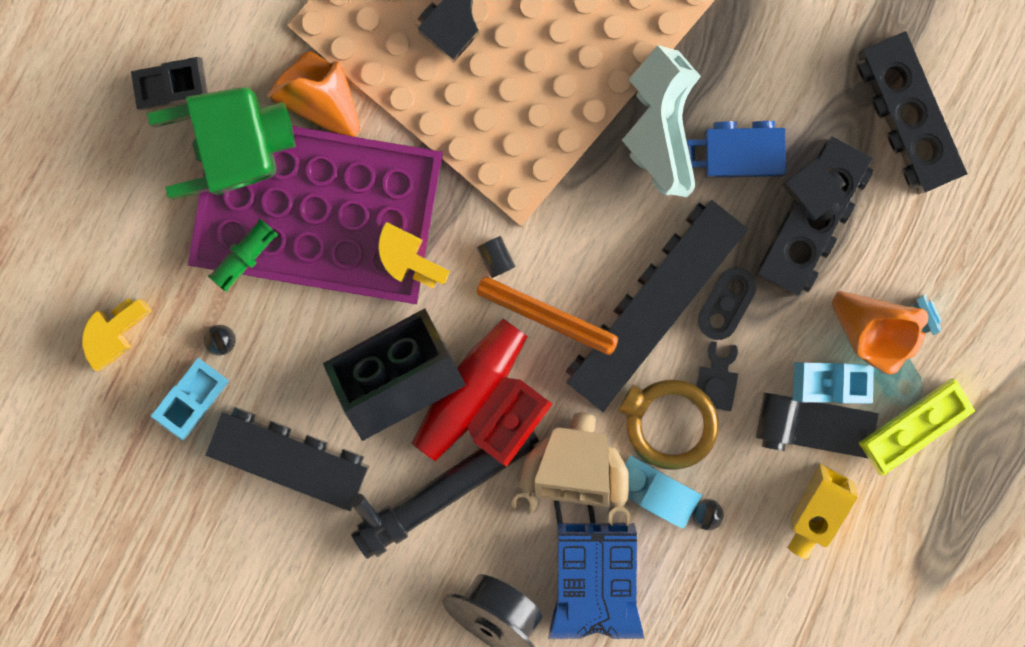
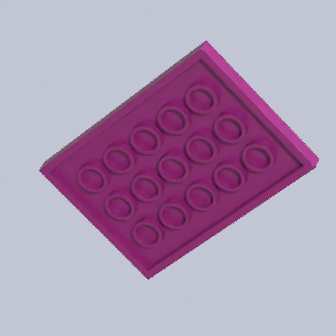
[187,126,443,305]

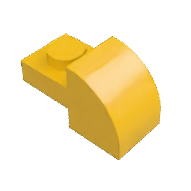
[379,222,451,288]
[82,298,152,372]

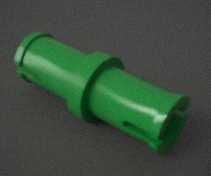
[208,218,278,293]

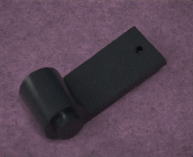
[755,392,879,458]

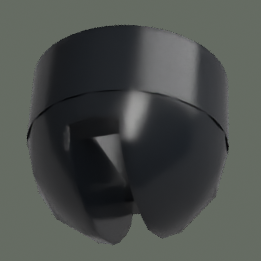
[204,325,236,356]
[692,499,724,530]

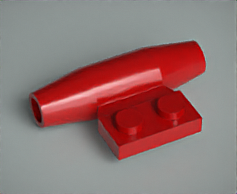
[411,319,553,467]

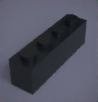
[205,407,369,512]

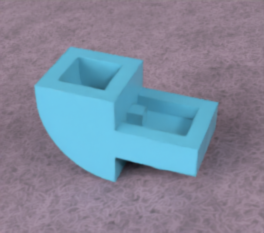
[151,358,229,441]
[793,362,874,403]
[625,455,703,529]

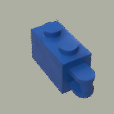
[686,121,786,178]

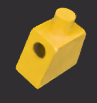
[787,463,858,559]

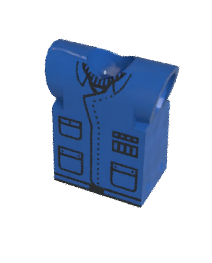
[548,523,645,639]

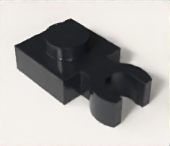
[692,341,738,411]

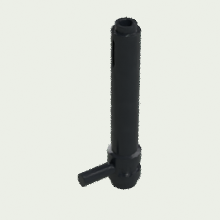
[350,432,539,559]

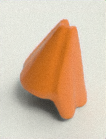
[267,51,360,137]
[831,291,928,374]

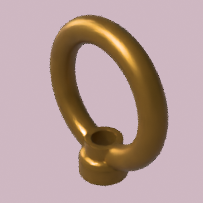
[618,379,719,470]

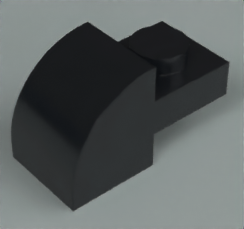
[131,57,208,110]

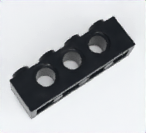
[856,31,968,195]
[755,136,874,296]

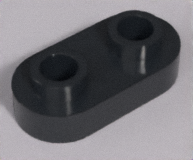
[698,267,756,340]

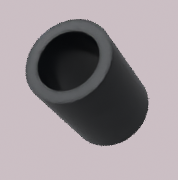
[477,236,516,278]

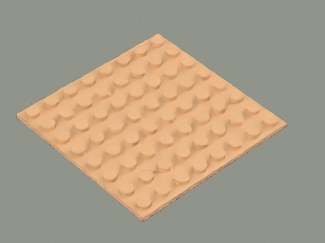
[287,0,715,226]

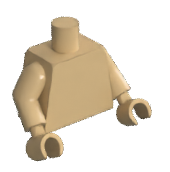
[512,412,631,526]

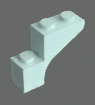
[622,45,701,197]

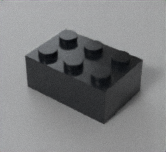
[323,308,466,441]

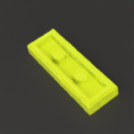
[859,378,975,476]

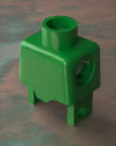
[147,87,296,200]

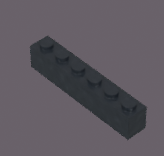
[565,200,748,412]

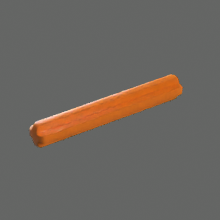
[477,276,618,355]

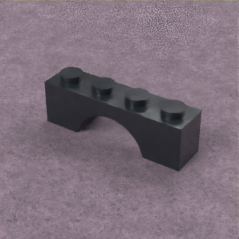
[417,0,479,64]

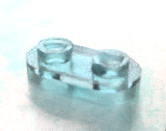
[873,358,923,406]

